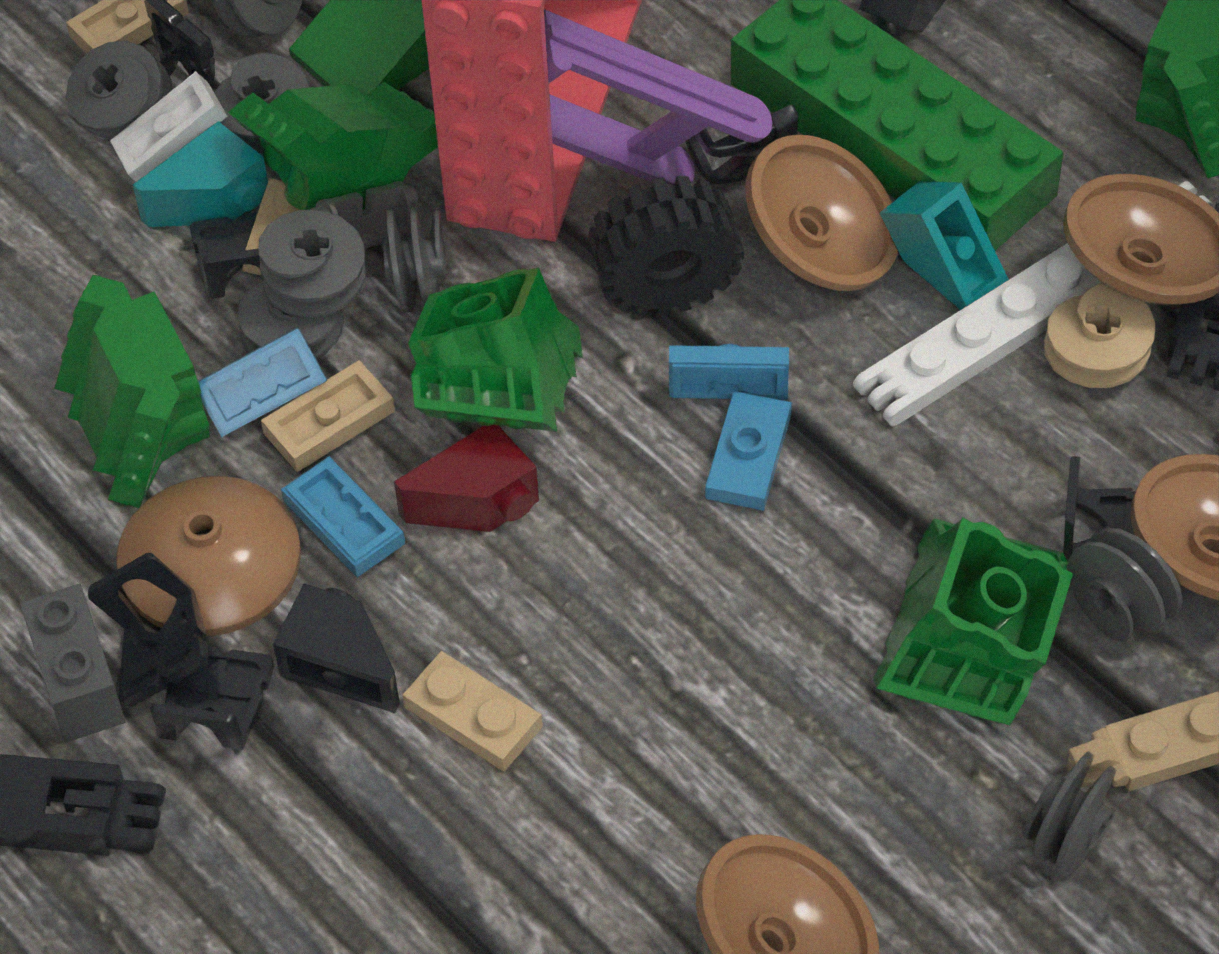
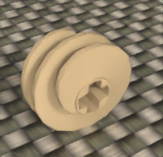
[1044,283,1156,388]

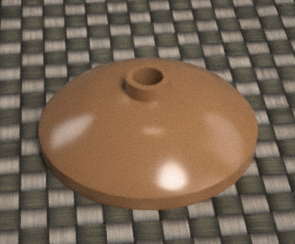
[745,135,898,291]
[1063,174,1219,305]
[1130,454,1219,601]
[116,476,301,636]
[696,834,879,954]

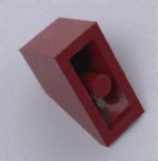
[394,424,539,532]

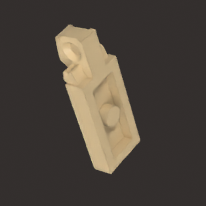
[1066,691,1219,792]

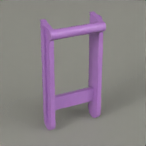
[544,9,772,184]

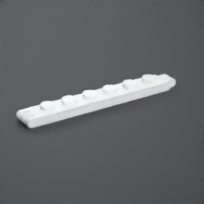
[853,181,1213,426]

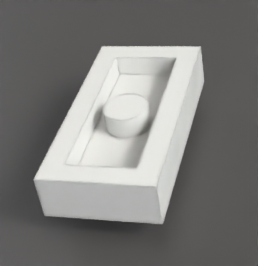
[110,71,228,182]

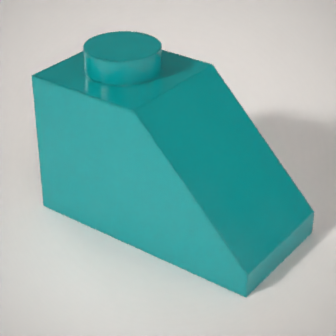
[133,121,268,227]
[879,181,1009,310]

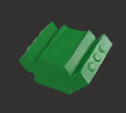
[1135,0,1219,179]
[227,82,438,210]
[408,267,583,432]
[54,275,210,508]
[873,517,1073,726]

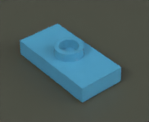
[198,327,327,437]
[669,344,789,400]
[705,391,792,511]
[281,456,405,578]

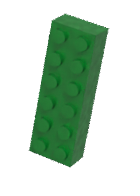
[731,0,1064,251]

